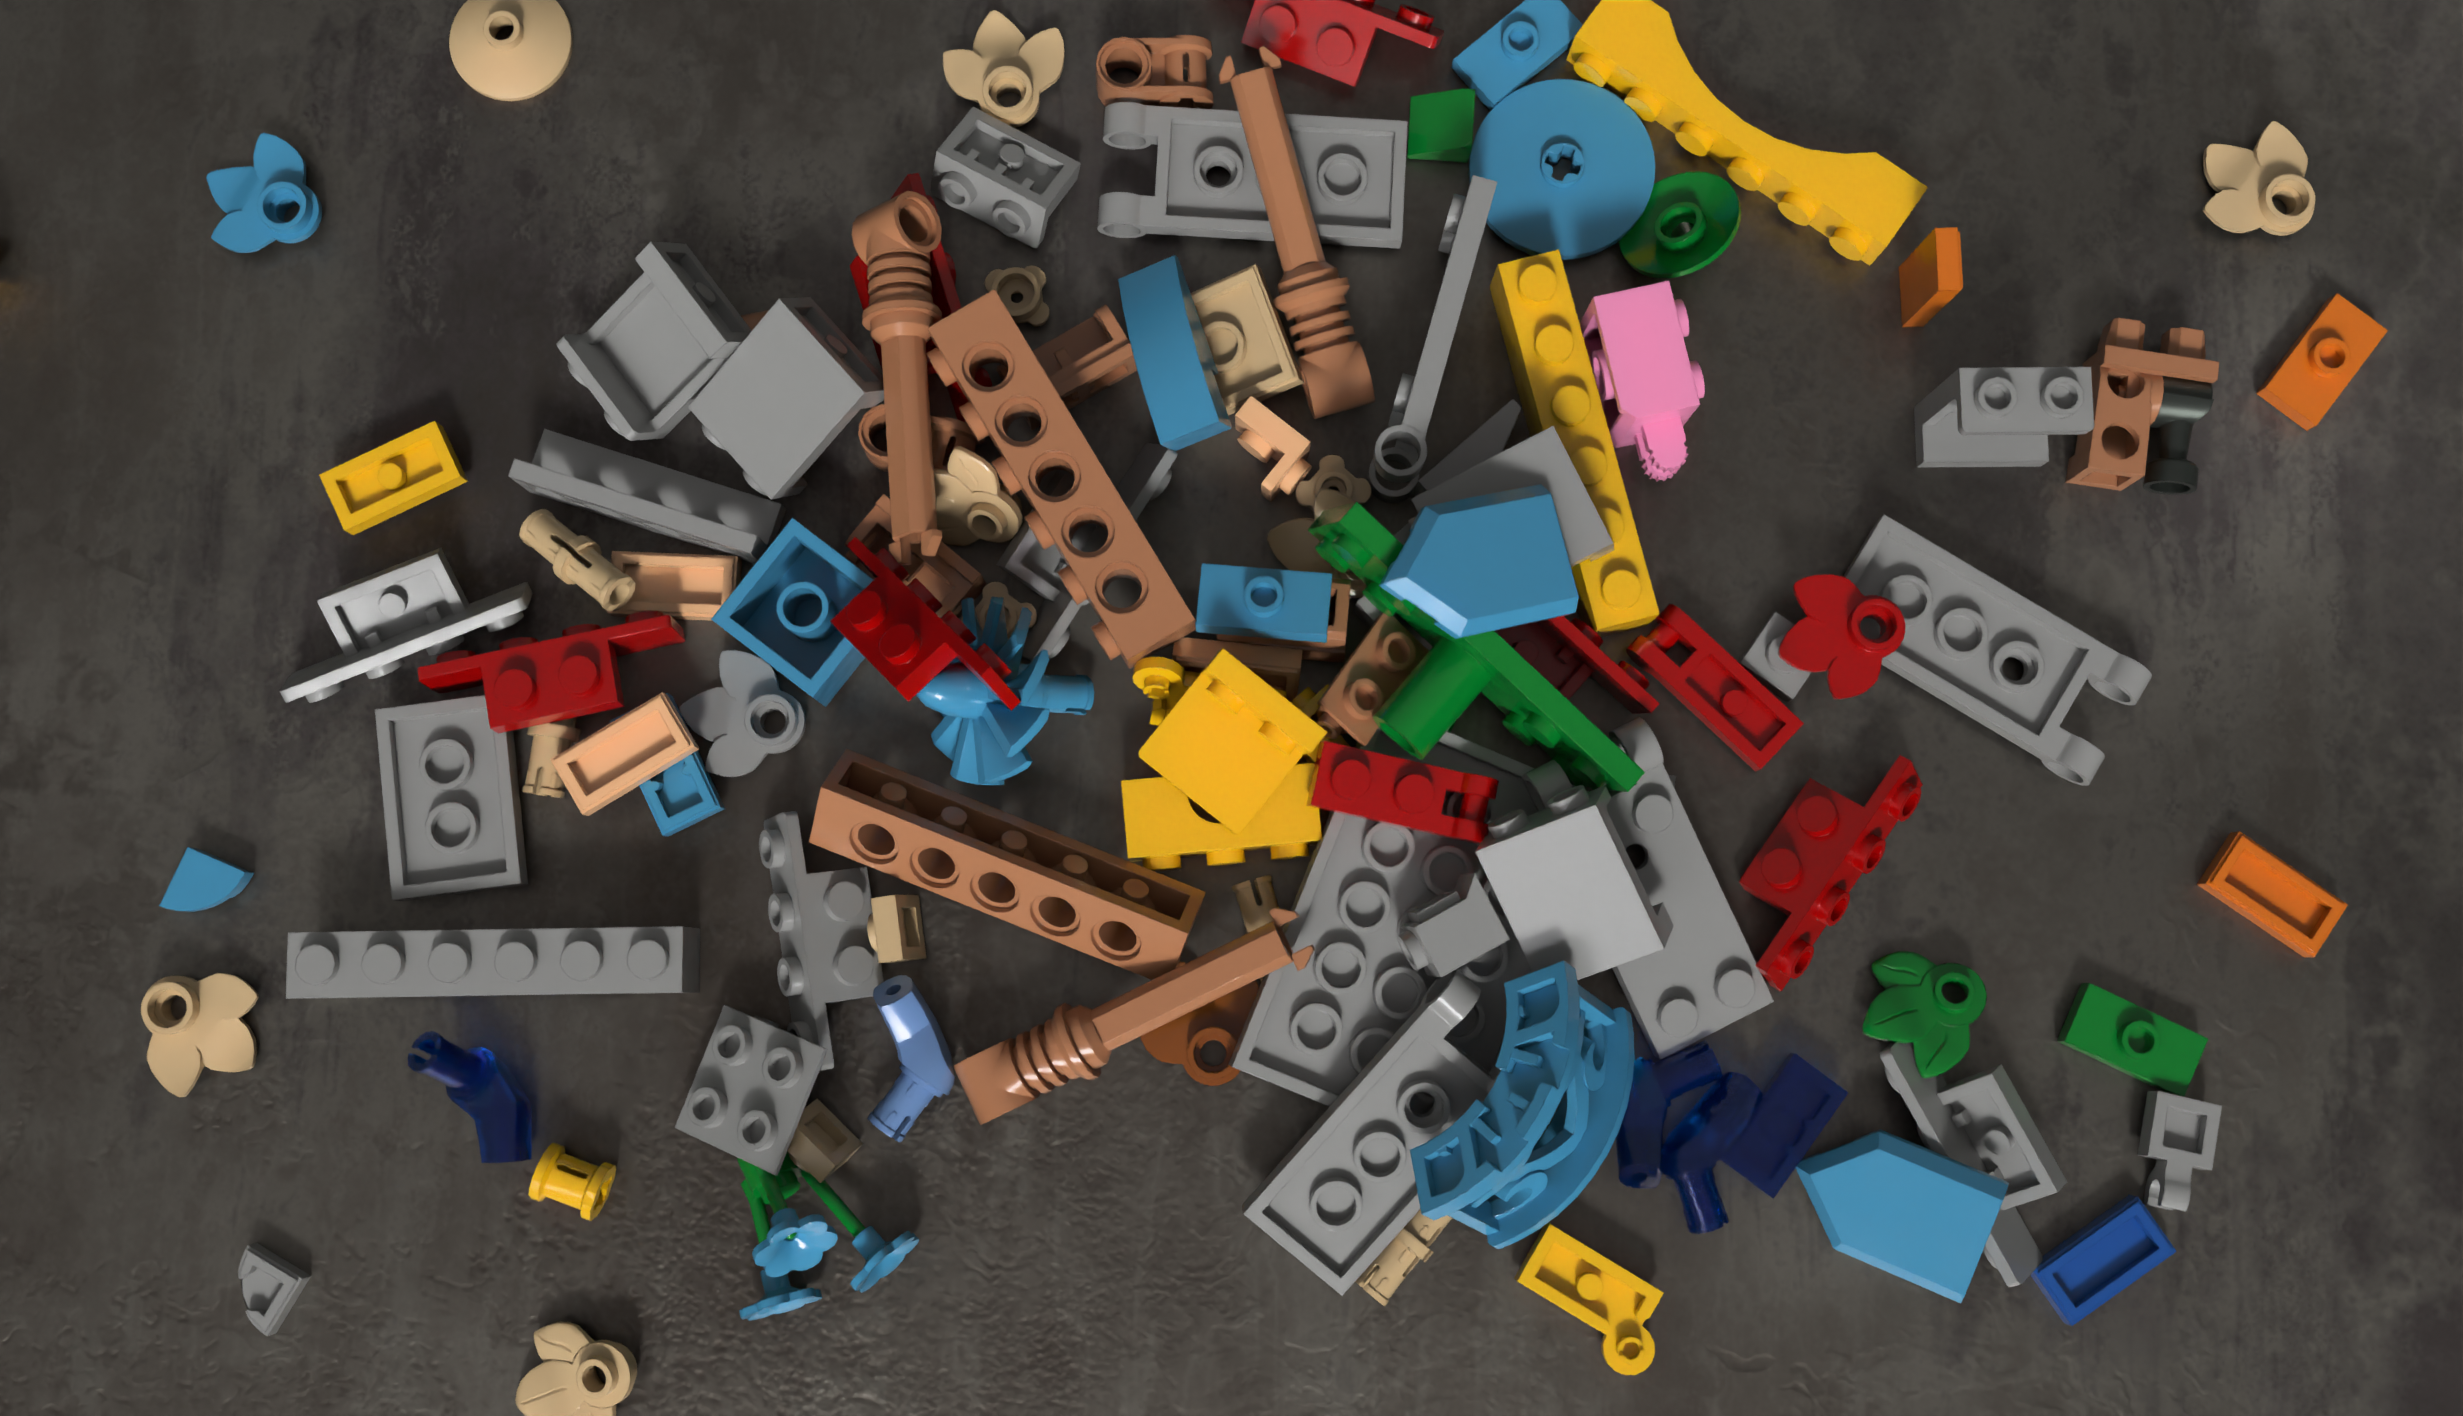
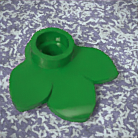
[1862,951,1987,1079]

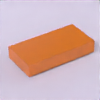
[1899,227,1963,327]
[2196,831,2348,958]

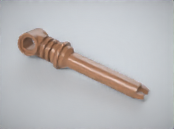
[1219,46,1375,419]
[852,191,942,565]
[953,908,1315,1125]

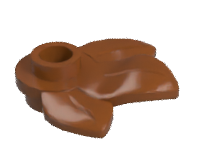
[1140,962,1259,1086]

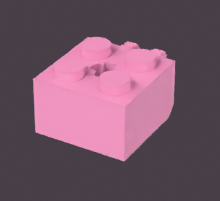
[1580,281,1705,482]

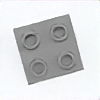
[675,1005,828,1175]

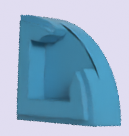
[159,847,254,912]

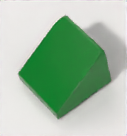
[1407,88,1475,162]

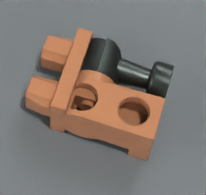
[2065,318,2219,495]

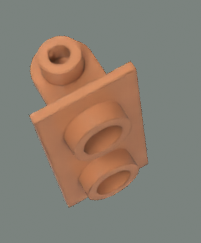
[1316,612,1429,747]

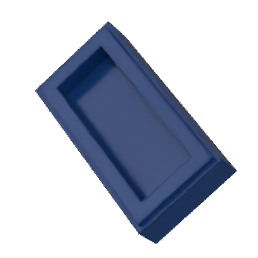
[2031,1195,2177,1326]

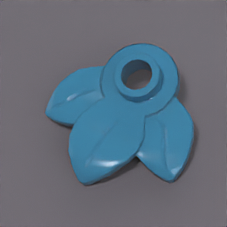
[206,133,322,253]

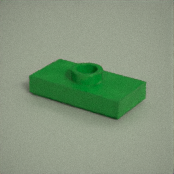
[2057,983,2208,1097]

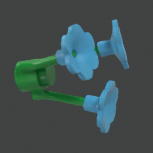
[737,1151,919,1321]

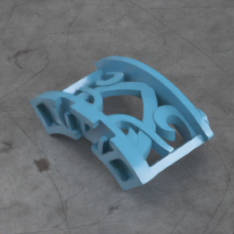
[1410,961,1635,1249]

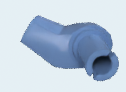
[867,975,956,1142]

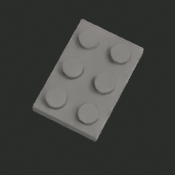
[375,695,528,901]

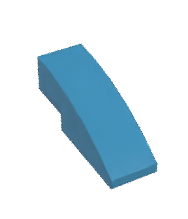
[1118,255,1232,451]

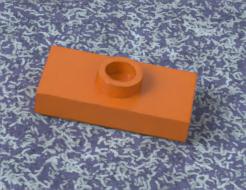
[2256,293,2388,431]

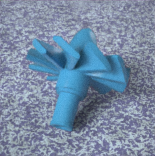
[916,597,1094,786]

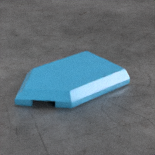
[1379,484,1579,639]
[1794,1129,2009,1303]

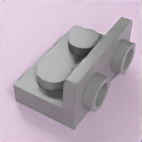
[930,107,1081,248]

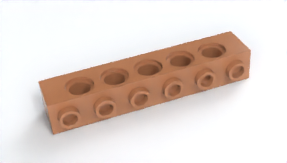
[926,289,1196,669]
[809,749,1206,980]

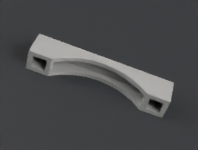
[286,926,700,999]

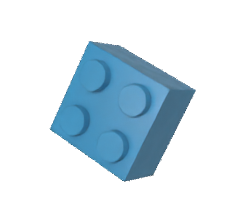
[711,518,873,707]

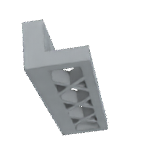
[508,429,786,564]

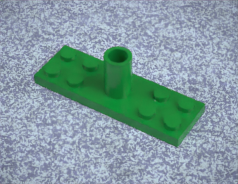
[1307,501,1645,792]

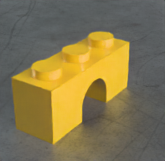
[1121,763,1322,872]

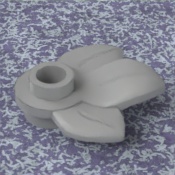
[679,650,806,777]

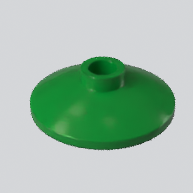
[1619,171,1741,278]

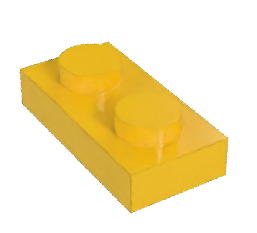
[319,421,468,535]

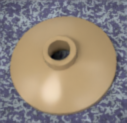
[449,0,573,101]

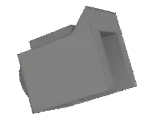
[1397,873,1510,978]

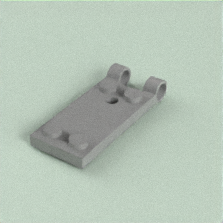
[1097,102,1408,249]
[1367,175,1497,503]
[1843,514,2152,786]
[1523,717,1774,1059]
[1242,969,1501,1296]

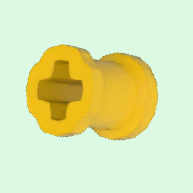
[528,1143,616,1221]

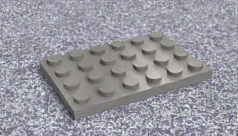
[1228,728,1589,1113]

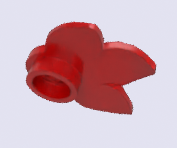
[1778,574,1906,700]

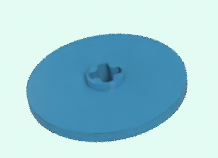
[1469,79,1655,260]

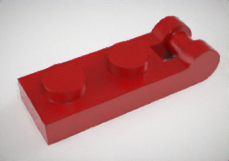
[1626,604,1804,772]
[1306,741,1499,844]

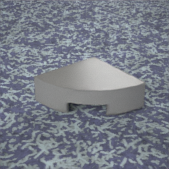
[238,1243,311,1336]

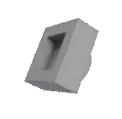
[1738,612,1811,702]

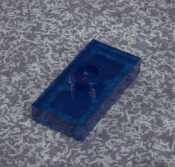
[1715,1053,1848,1199]

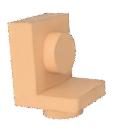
[1235,396,1312,502]

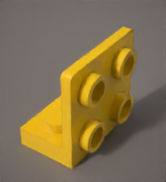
[1138,648,1327,834]

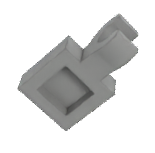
[2138,1091,2222,1212]

